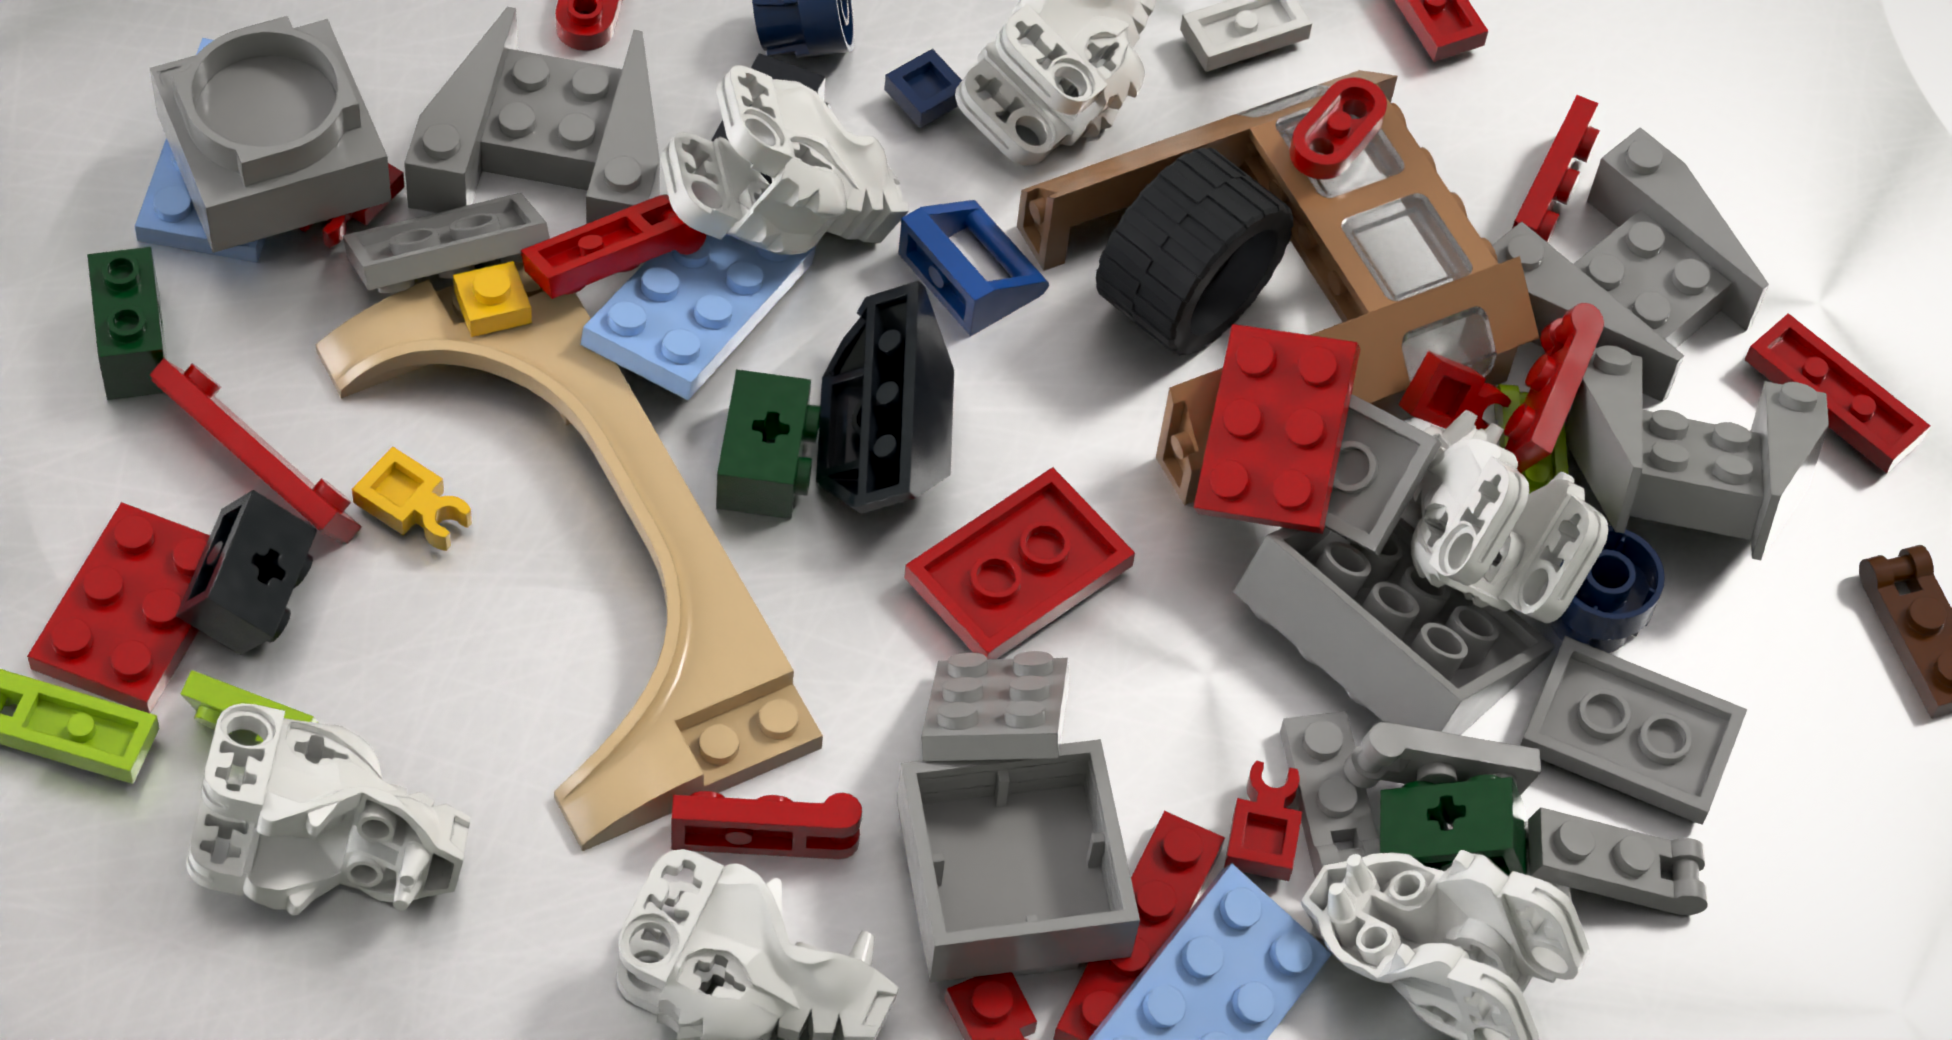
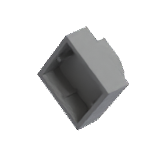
[150,16,391,253]
[897,739,1140,982]

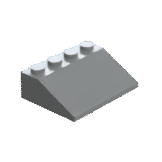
[1233,518,1555,735]

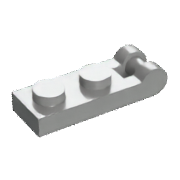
[1280,711,1380,878]
[1344,722,1541,796]
[1528,807,1708,915]

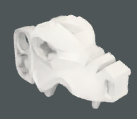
[955,0,1156,166]
[660,65,909,255]
[1411,410,1608,623]
[186,703,471,915]
[616,849,899,1040]
[1301,850,1590,1040]

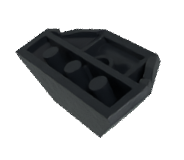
[816,280,954,514]

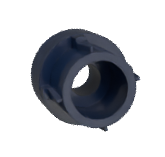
[752,0,854,58]
[1546,525,1665,653]

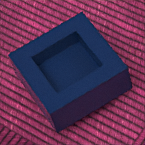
[884,48,962,128]

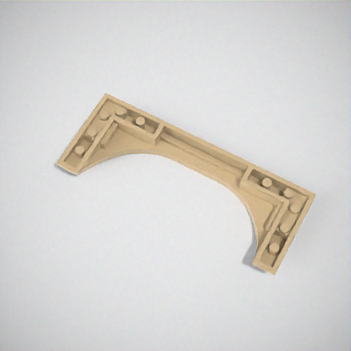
[315,261,823,851]

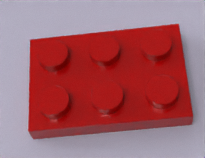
[1193,324,1361,534]
[904,467,1135,660]
[27,502,210,713]

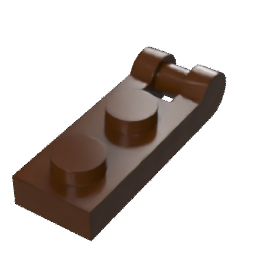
[1859,545,1952,719]

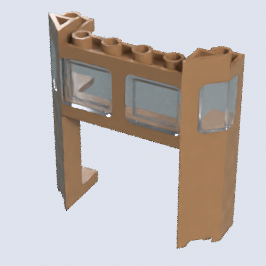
[1017,70,1539,506]

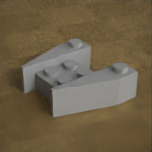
[404,7,660,224]
[1492,127,1769,402]
[1565,345,1829,561]

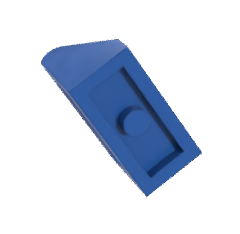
[898,200,1049,337]

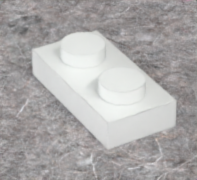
[1180,0,1312,72]

